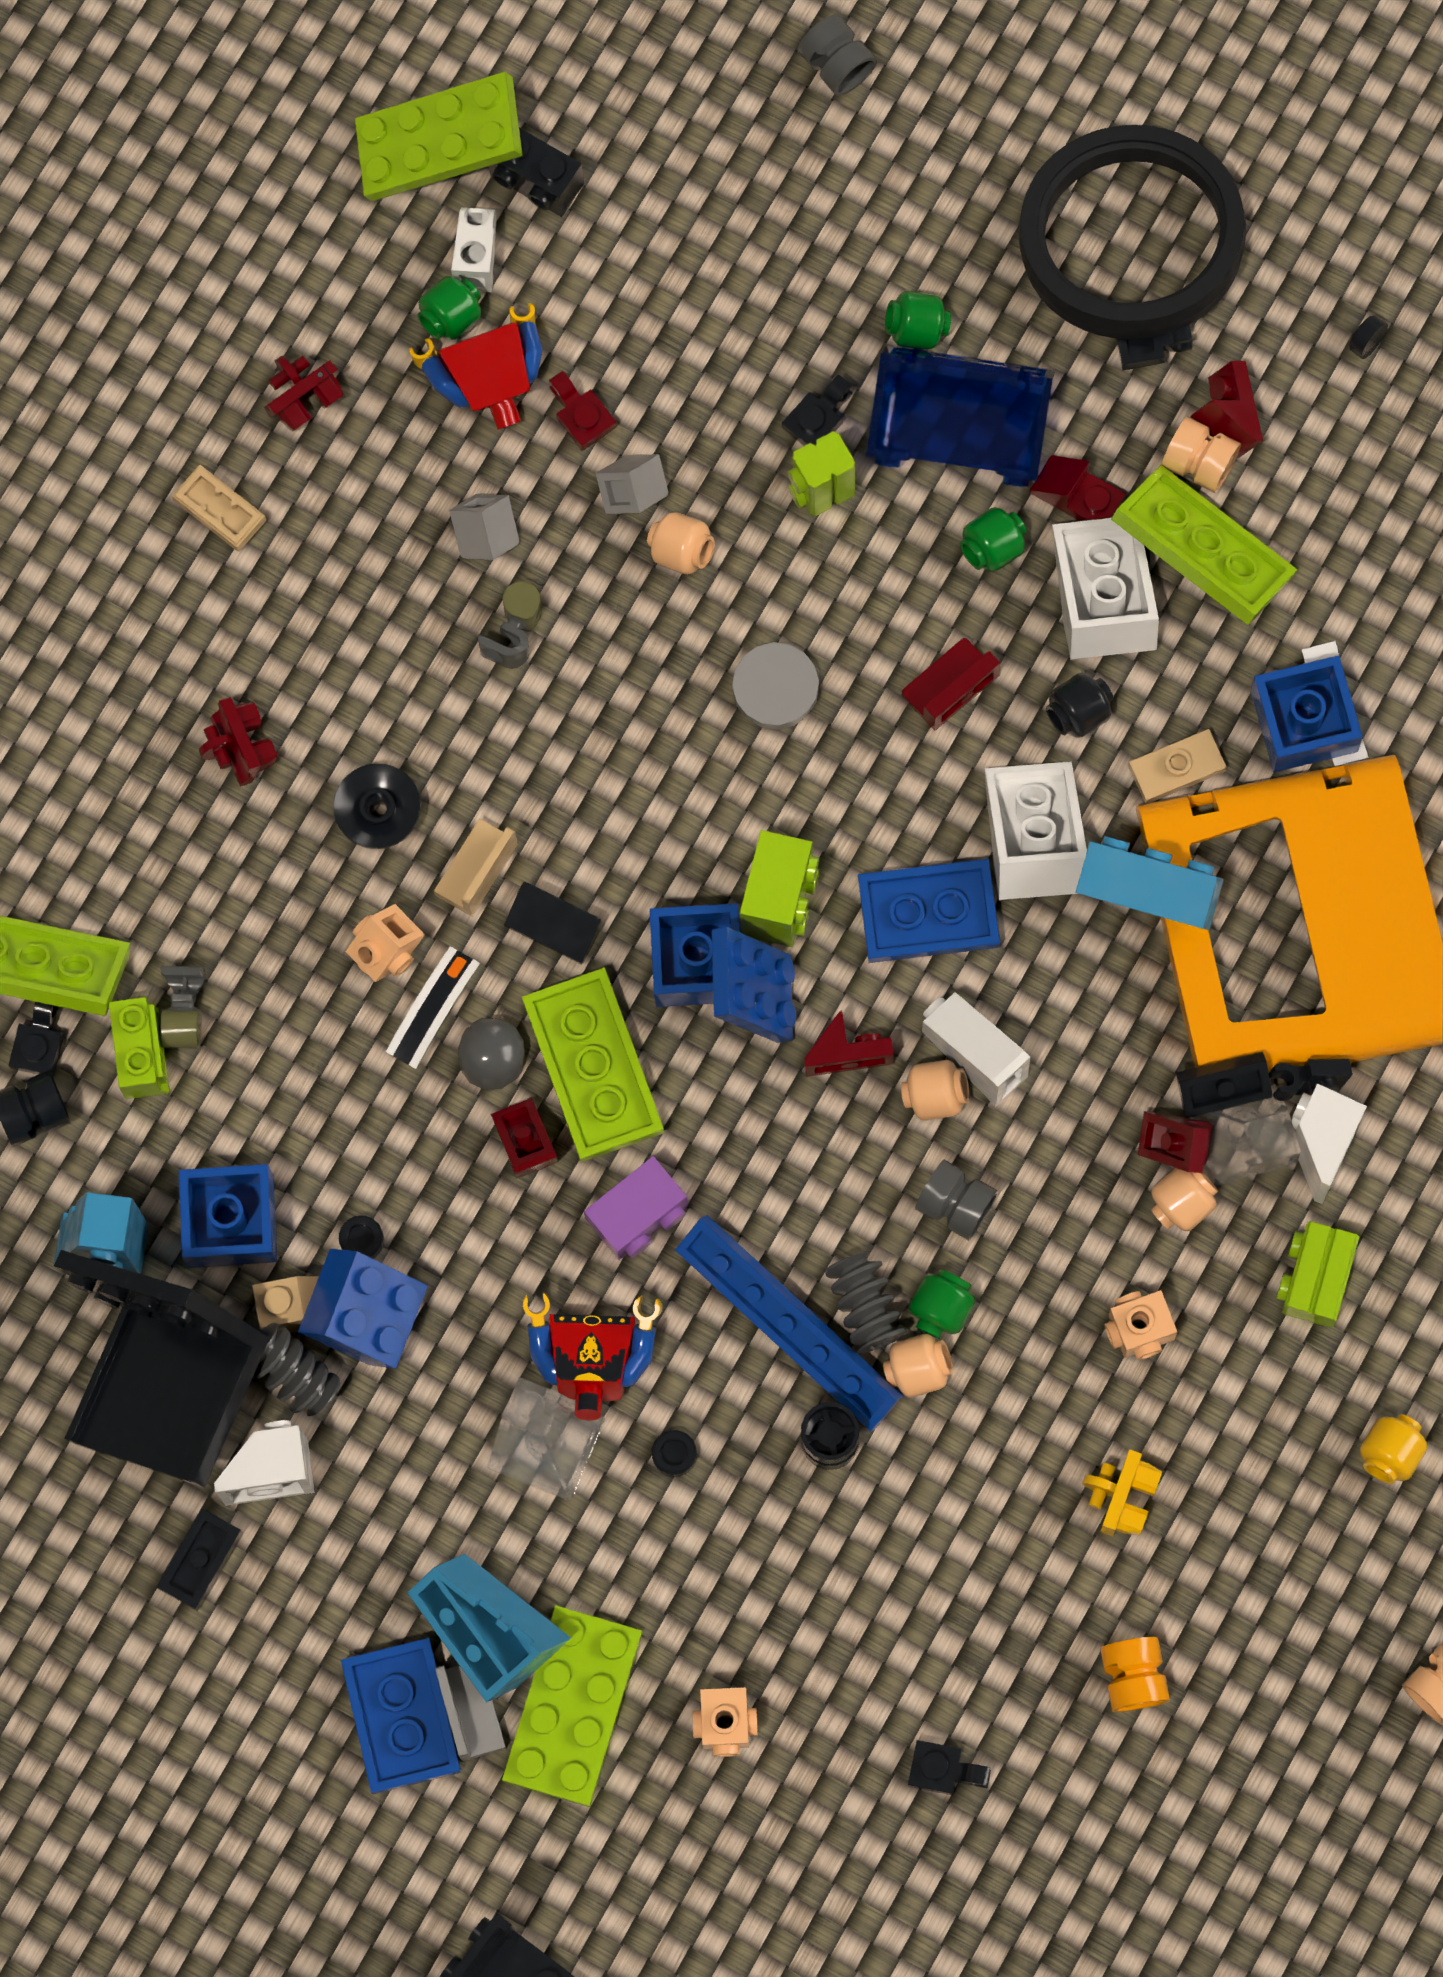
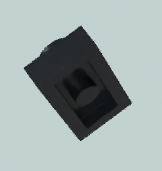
[1176,1051,1273,1118]
[156,1509,243,1611]

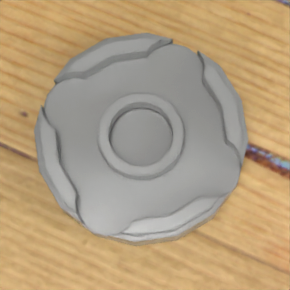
[732,642,819,730]

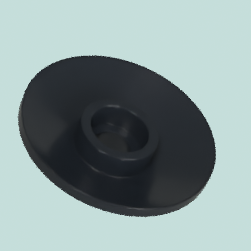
[333,764,421,849]

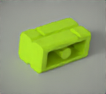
[787,431,855,516]
[1276,1221,1360,1328]

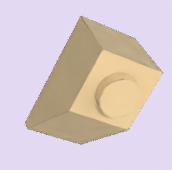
[252,1276,319,1333]

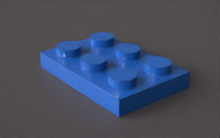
[858,859,1000,963]
[712,927,796,1043]
[341,1638,462,1795]

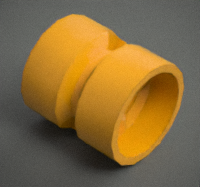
[1100,1636,1170,1712]

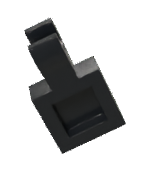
[1116,325,1192,371]
[781,374,853,446]
[8,1002,64,1078]
[1269,1059,1353,1101]
[908,1740,991,1796]

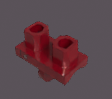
[264,355,344,432]
[199,697,277,787]

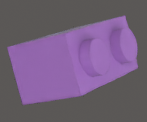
[584,1156,688,1261]

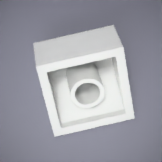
[1289,1084,1367,1204]
[214,1420,315,1506]

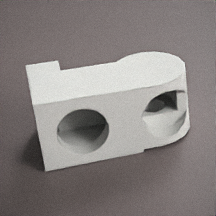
[451,207,496,292]

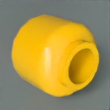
[1360,1414,1428,1484]

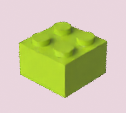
[740,830,820,948]

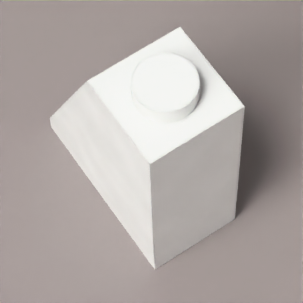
[922,992,1030,1107]

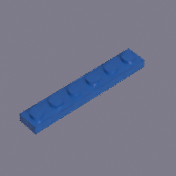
[675,1215,903,1432]

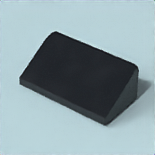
[504,881,602,965]

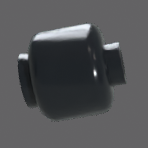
[1046,673,1113,738]

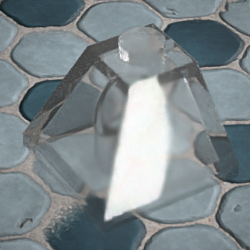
[1191,1078,1301,1186]
[487,1377,605,1502]

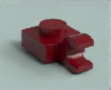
[549,370,617,451]

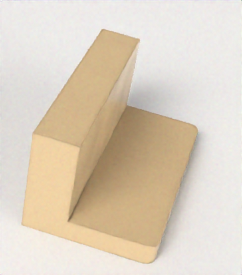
[434,818,518,917]

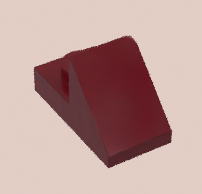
[1190,361,1263,458]
[1029,455,1126,521]
[804,1010,894,1077]
[491,1098,557,1179]
[1137,1111,1212,1173]

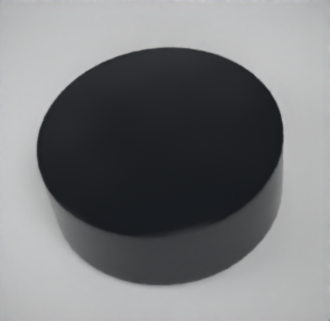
[1349,315,1388,359]
[339,1215,384,1259]
[652,1430,697,1477]

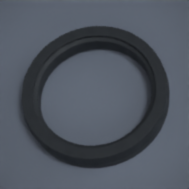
[1019,125,1246,339]

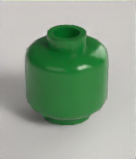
[417,276,481,340]
[885,291,951,350]
[960,507,1026,572]
[909,1269,975,1339]

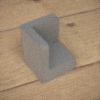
[596,454,668,514]
[449,494,519,560]

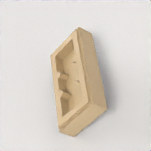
[172,465,267,552]
[1128,729,1227,804]

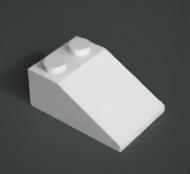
[1052,518,1159,660]
[985,761,1087,900]

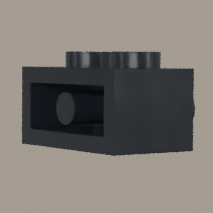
[489,128,585,217]

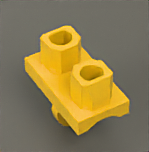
[1082,1449,1162,1537]

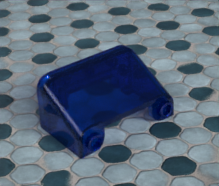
[866,346,1055,487]

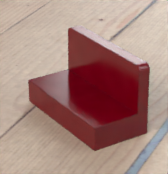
[902,638,1001,731]

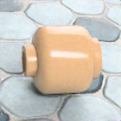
[647,512,715,575]
[901,1060,969,1120]
[1151,1168,1218,1231]
[883,1333,953,1398]

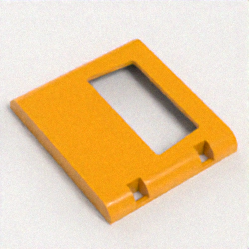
[1135,754,1443,1079]

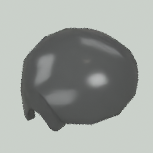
[458,1018,525,1090]

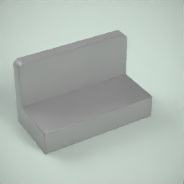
[435,1666,506,1762]

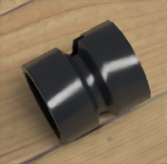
[0,1070,71,1147]
[801,1402,859,1470]

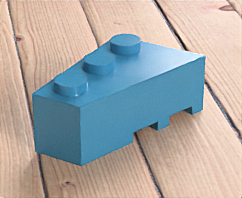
[1075,836,1224,930]
[53,1192,149,1274]
[407,1554,571,1703]

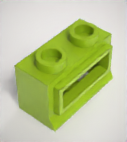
[109,997,169,1100]

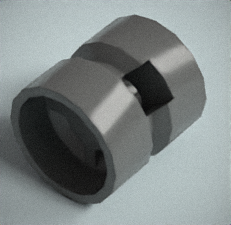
[797,14,877,96]
[915,1159,998,1241]

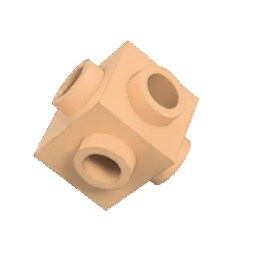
[345,904,425,982]
[1104,1290,1177,1360]
[692,1687,758,1757]

